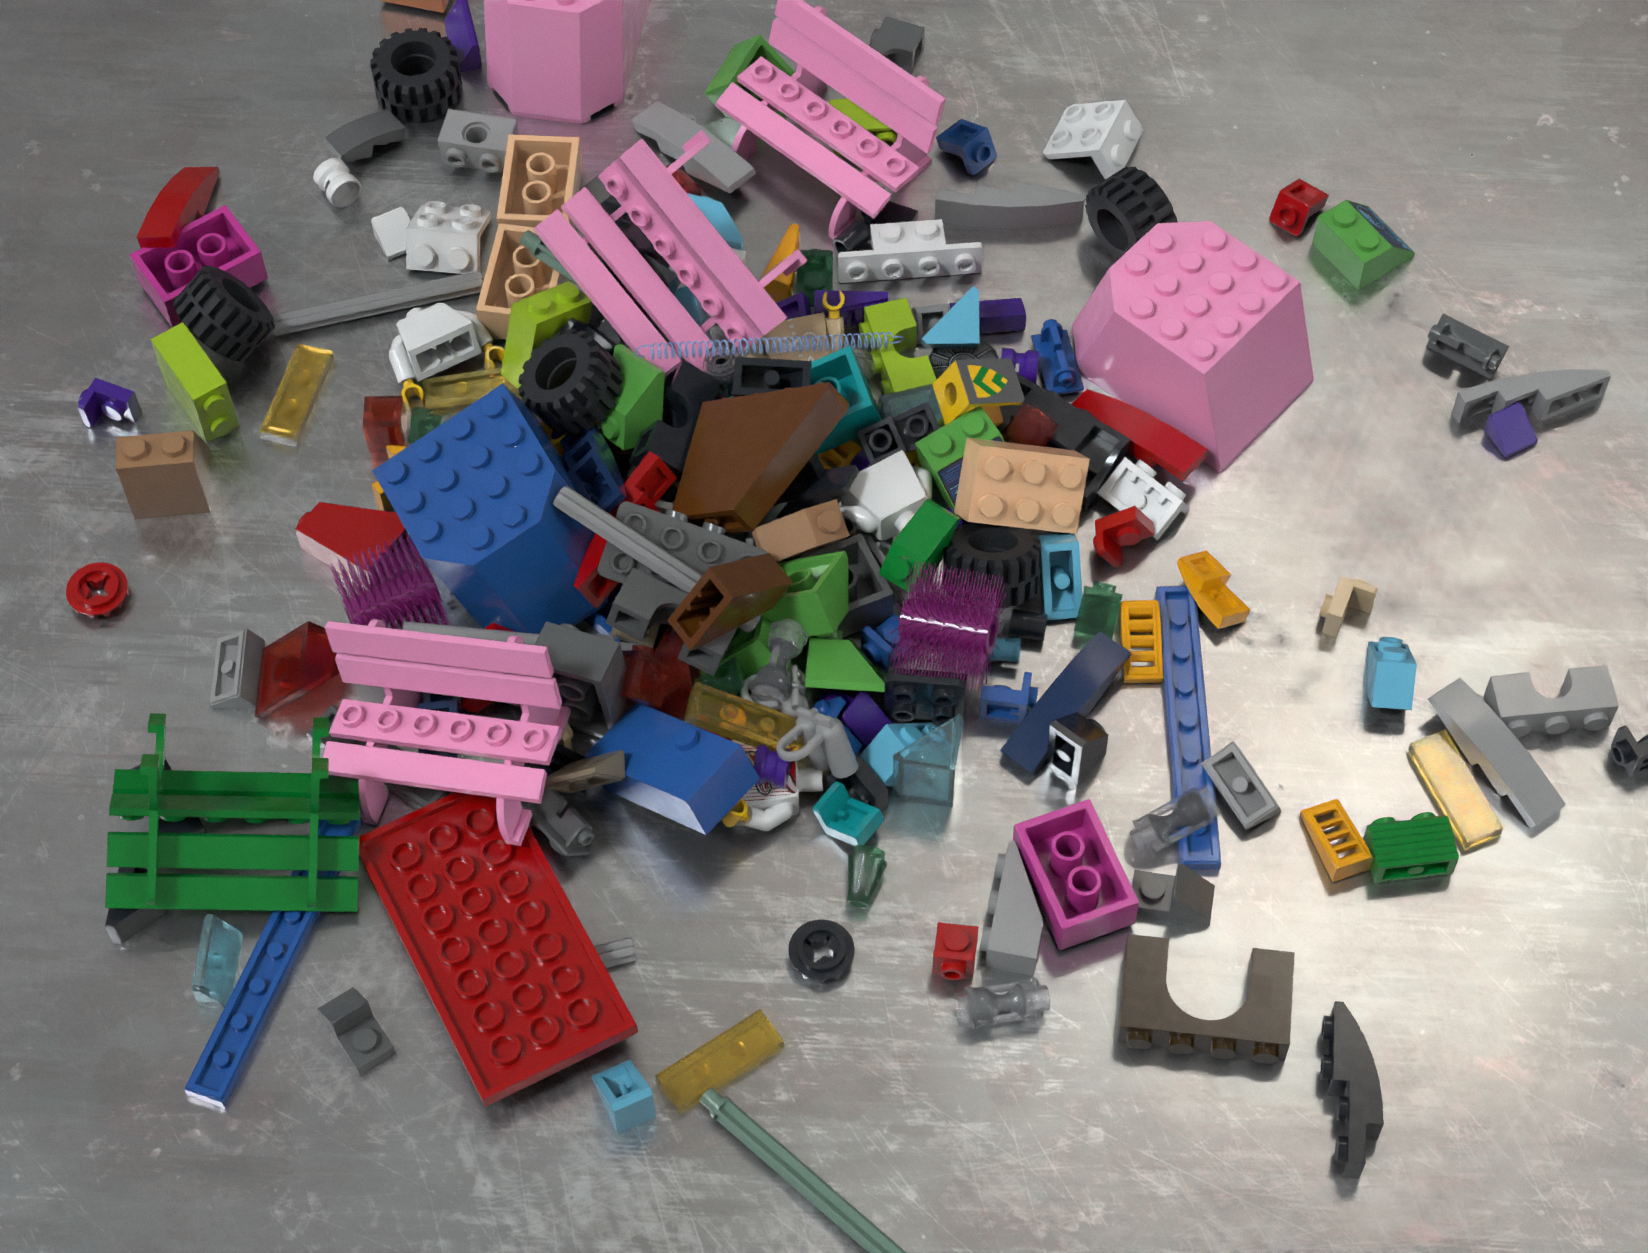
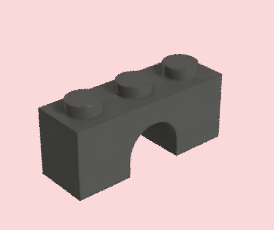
[845,16,925,98]
[606,568,738,676]

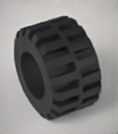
[370,28,462,122]
[1085,166,1178,260]
[174,266,275,362]
[518,329,623,435]
[943,523,1041,609]

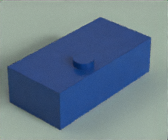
[584,702,760,835]

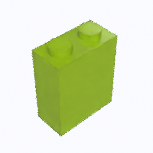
[501,281,593,389]
[150,322,239,443]

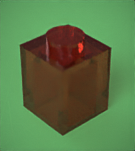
[363,395,408,453]

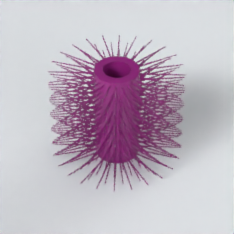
[330,532,451,630]
[890,560,1006,693]

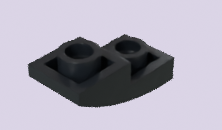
[857,402,940,466]

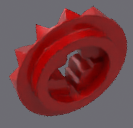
[66,562,129,620]

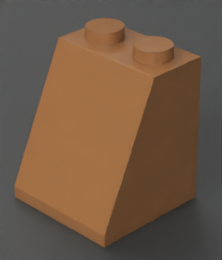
[116,430,210,519]

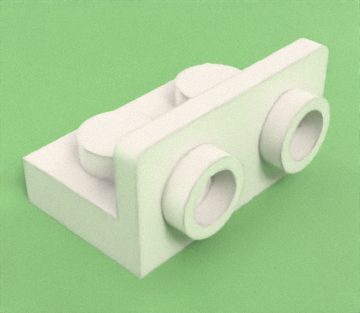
[1097,457,1190,540]

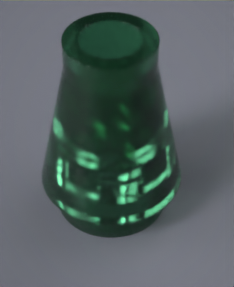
[846,845,888,908]

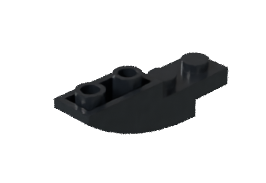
[1320,1001,1384,1179]

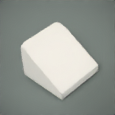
[371,207,410,260]

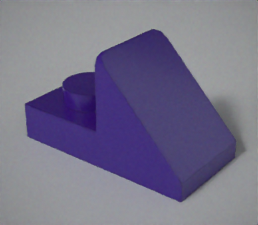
[816,689,893,753]

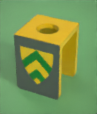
[932,358,1025,426]

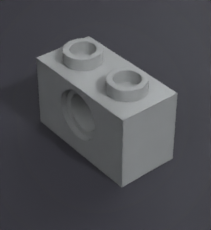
[437,109,519,173]

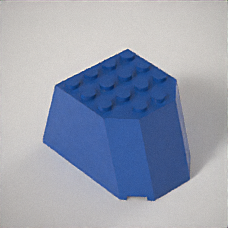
[372,383,610,634]

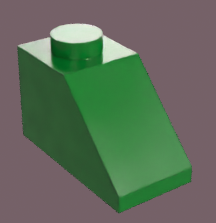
[879,499,961,593]

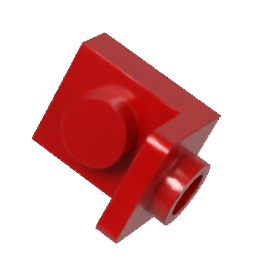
[1269,178,1329,236]
[1093,506,1155,568]
[932,922,979,980]

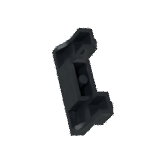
[996,373,1130,511]

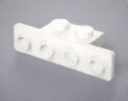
[838,219,983,283]

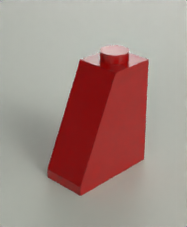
[295,502,413,588]

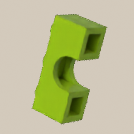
[859,298,938,415]

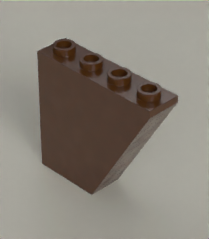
[672,382,849,534]

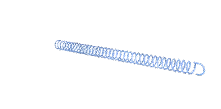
[635,332,904,360]

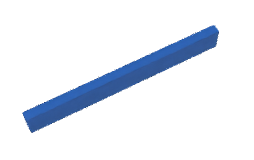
[1155,586,1222,870]
[184,817,364,1108]

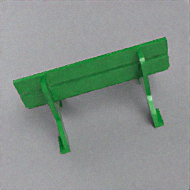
[105,713,360,912]

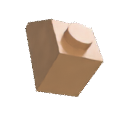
[751,499,850,563]

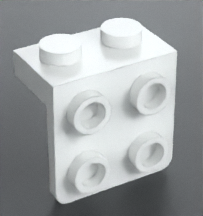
[1043,100,1144,180]
[406,201,491,274]

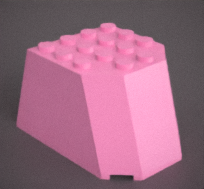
[484,0,651,125]
[1072,221,1314,473]

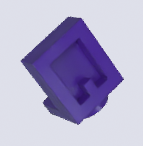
[78,377,142,428]

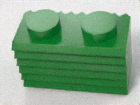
[1363,812,1459,884]

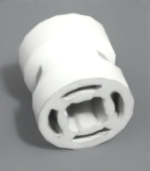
[313,158,362,208]

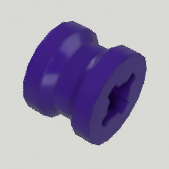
[753,745,791,789]

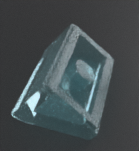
[191,914,243,1008]

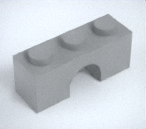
[1484,665,1619,738]

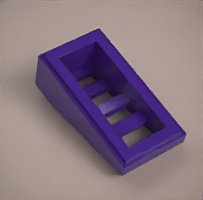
[814,290,888,328]

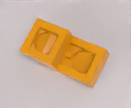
[1177,550,1251,629]

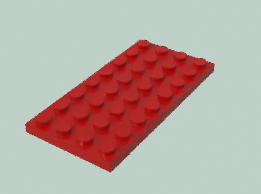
[359,792,638,1107]

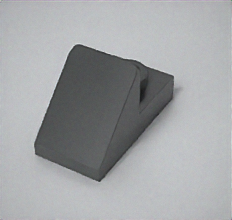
[1132,863,1215,926]
[318,987,396,1076]

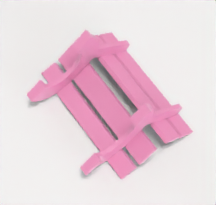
[716,0,946,240]
[533,130,808,377]
[323,619,571,846]

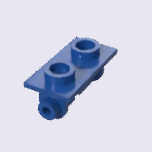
[1031,319,1084,395]

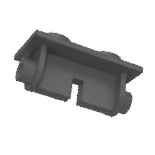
[1426,313,1509,380]
[521,789,594,856]

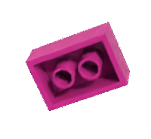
[129,205,268,328]
[1013,799,1139,950]

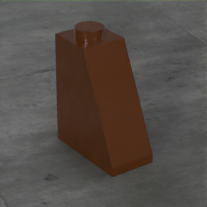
[667,553,793,650]

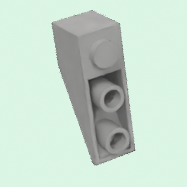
[979,840,1043,976]

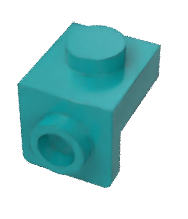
[813,781,885,849]

